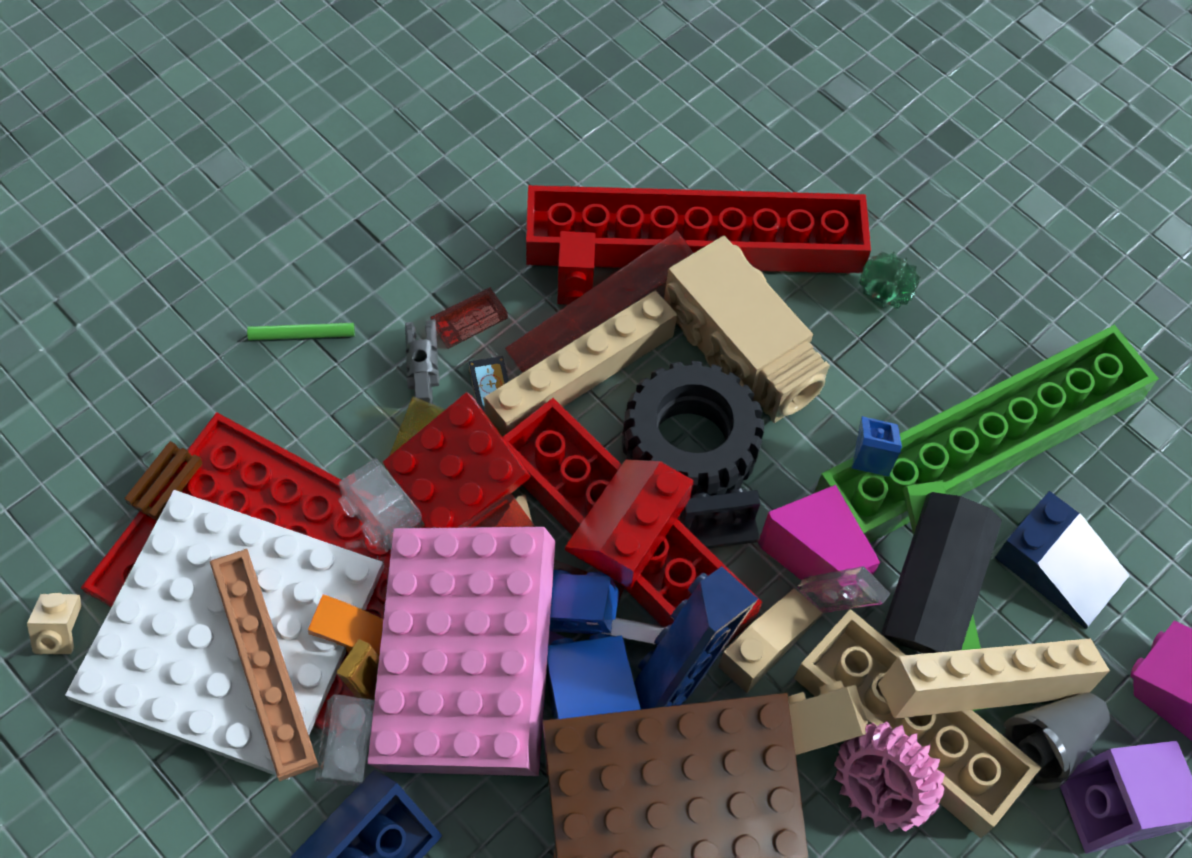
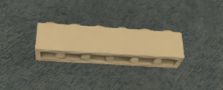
[484,290,678,437]
[878,638,1110,719]

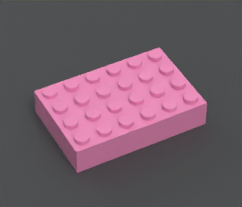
[367,527,556,776]

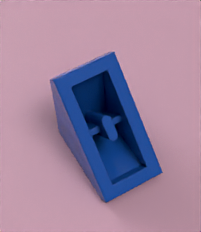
[852,416,902,477]

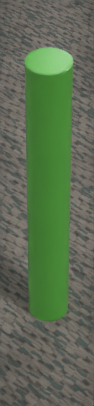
[247,323,355,341]

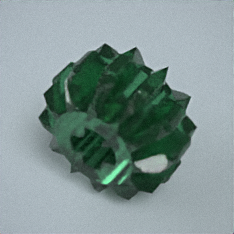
[859,251,921,309]

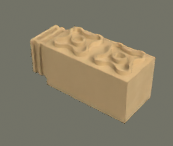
[664,236,830,423]

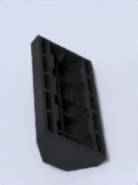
[881,492,1002,654]

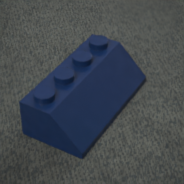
[634,566,758,709]
[290,769,443,858]

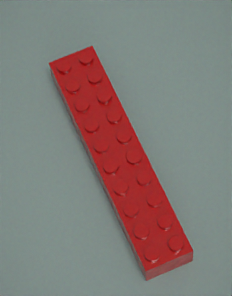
[526,185,871,273]

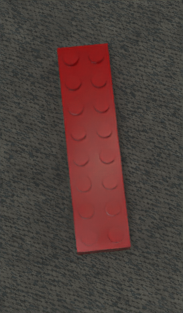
[503,398,762,646]

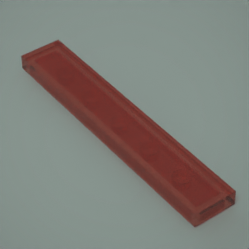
[505,231,694,373]

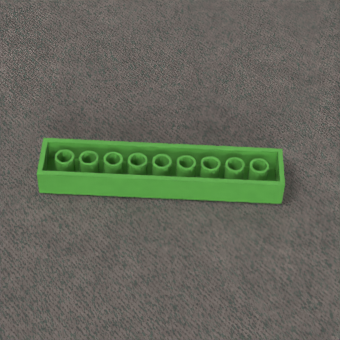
[814,325,1159,543]

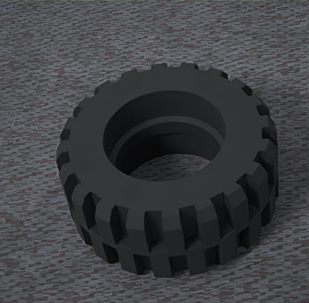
[622,361,764,497]

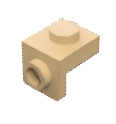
[27,593,82,654]

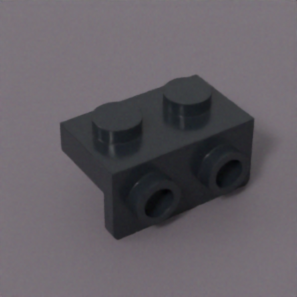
[680,488,761,549]

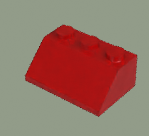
[565,460,694,589]

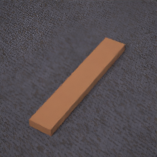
[209,549,319,781]

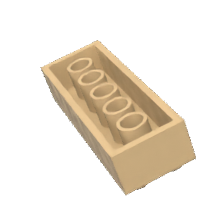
[794,609,1041,838]

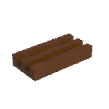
[124,441,203,521]

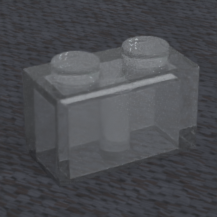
[339,458,423,552]
[314,694,375,787]

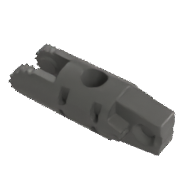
[405,319,439,407]

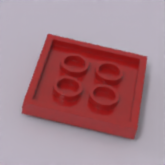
[383,392,531,528]

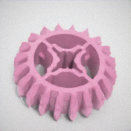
[834,721,945,832]

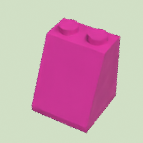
[758,485,880,605]
[1131,620,1192,741]

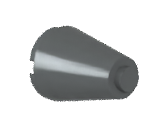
[1003,692,1110,790]

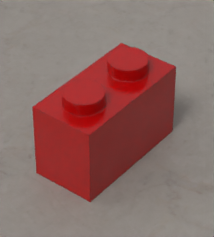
[557,231,596,307]

